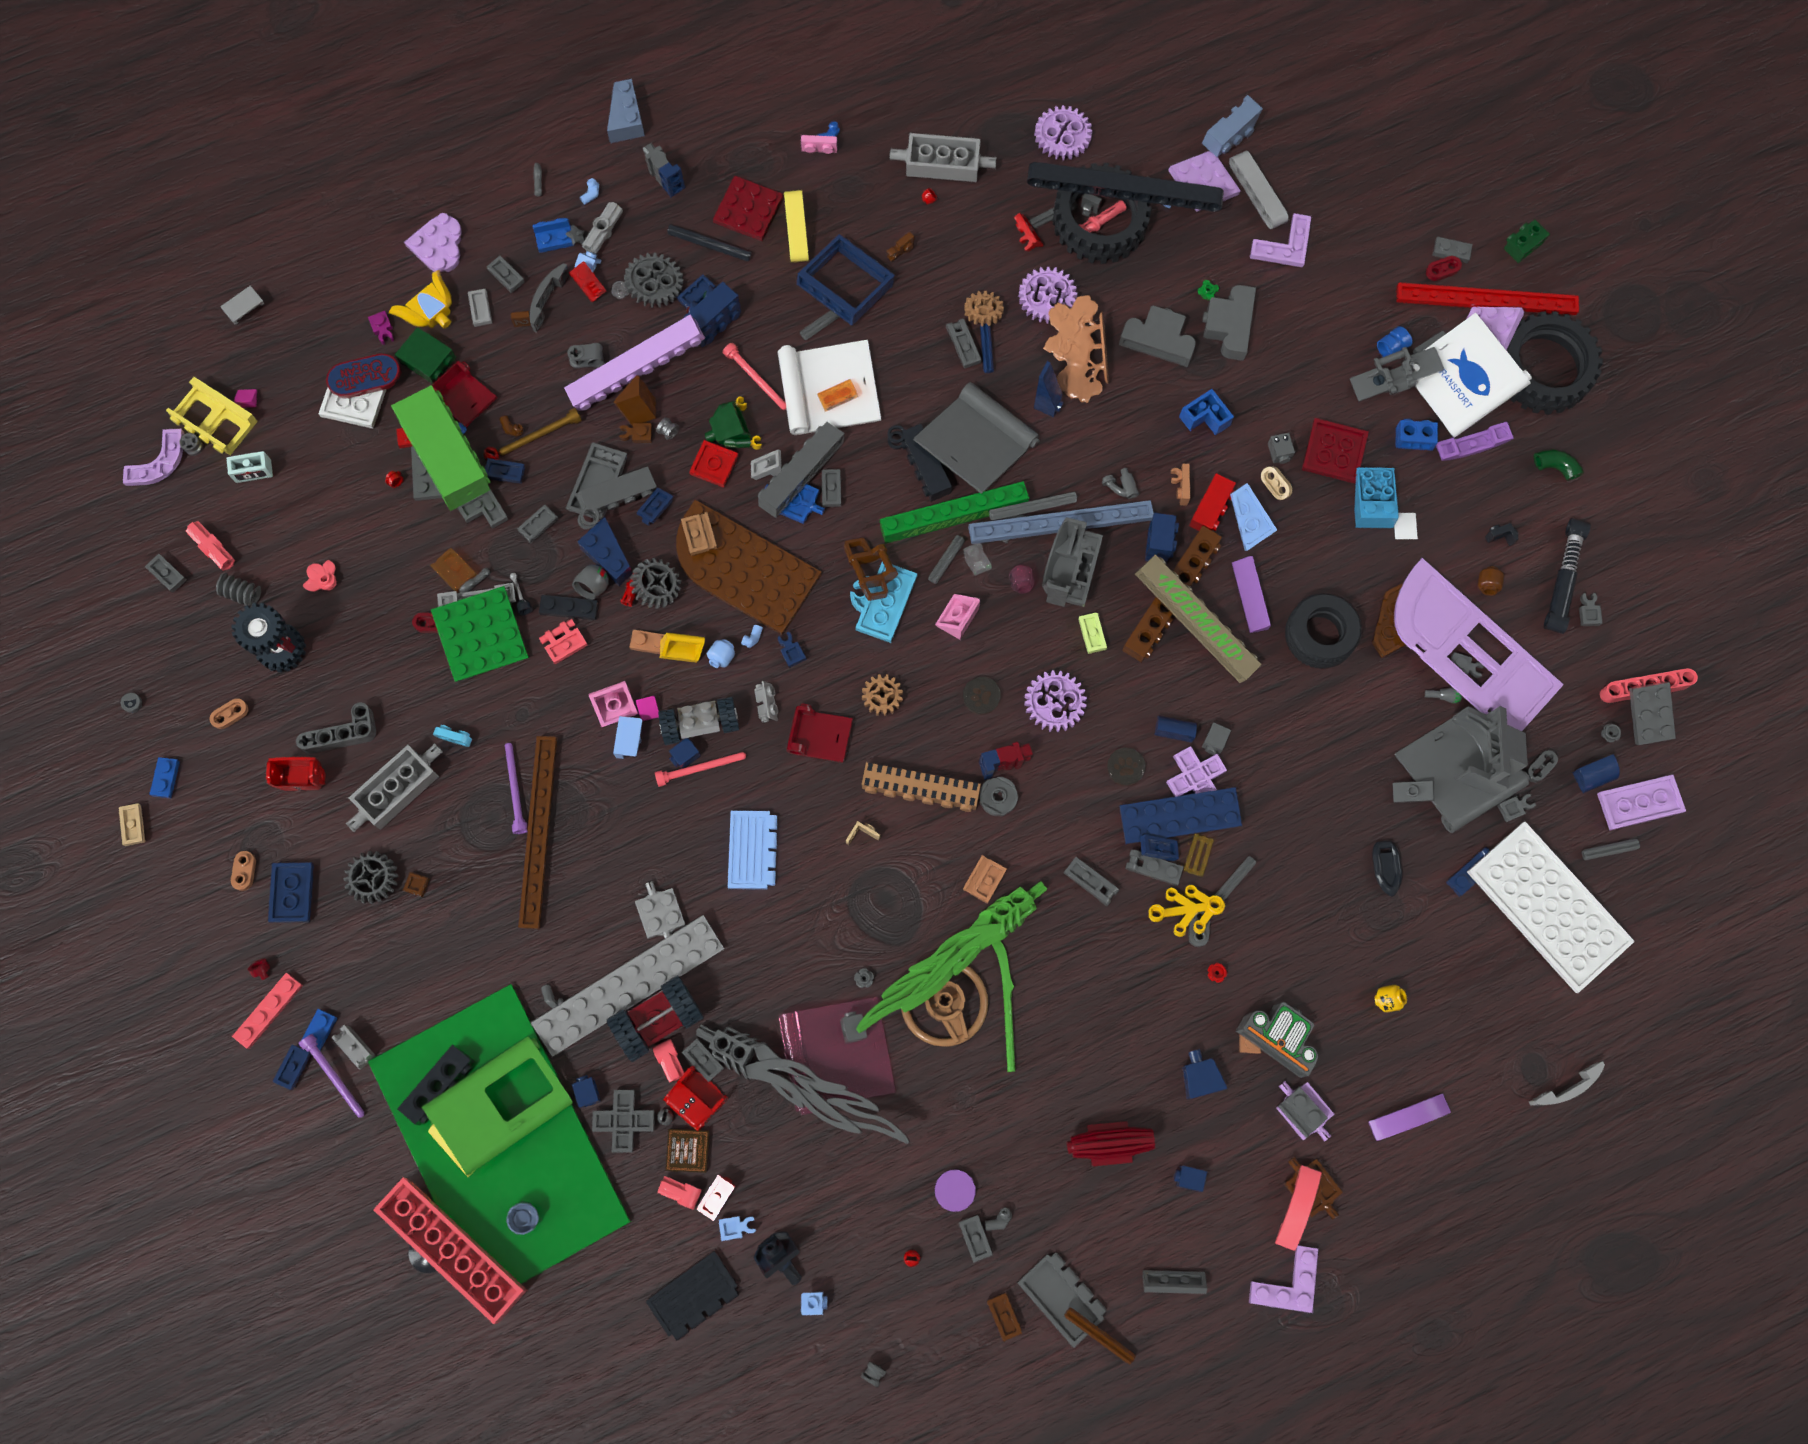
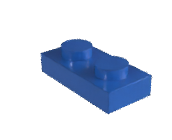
[149,757,180,799]
[298,1009,337,1051]

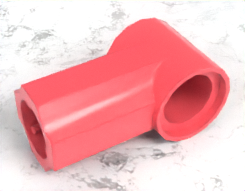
[652,1039,684,1083]
[658,1176,702,1210]

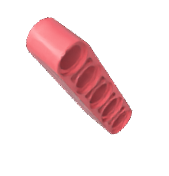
[1600,669,1698,703]

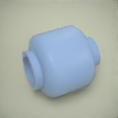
[707,639,735,668]

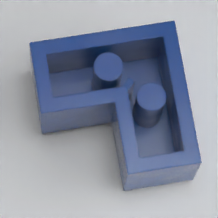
[1179,389,1234,435]

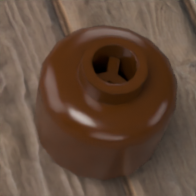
[1478,566,1504,596]

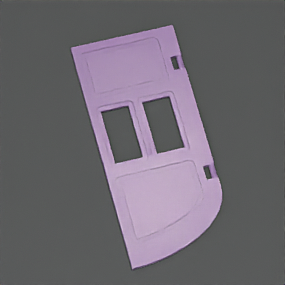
[1394,558,1564,731]

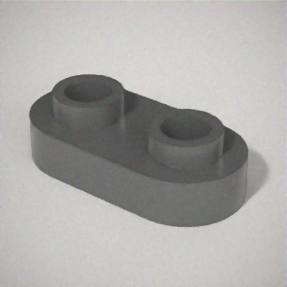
[1188,911,1210,947]

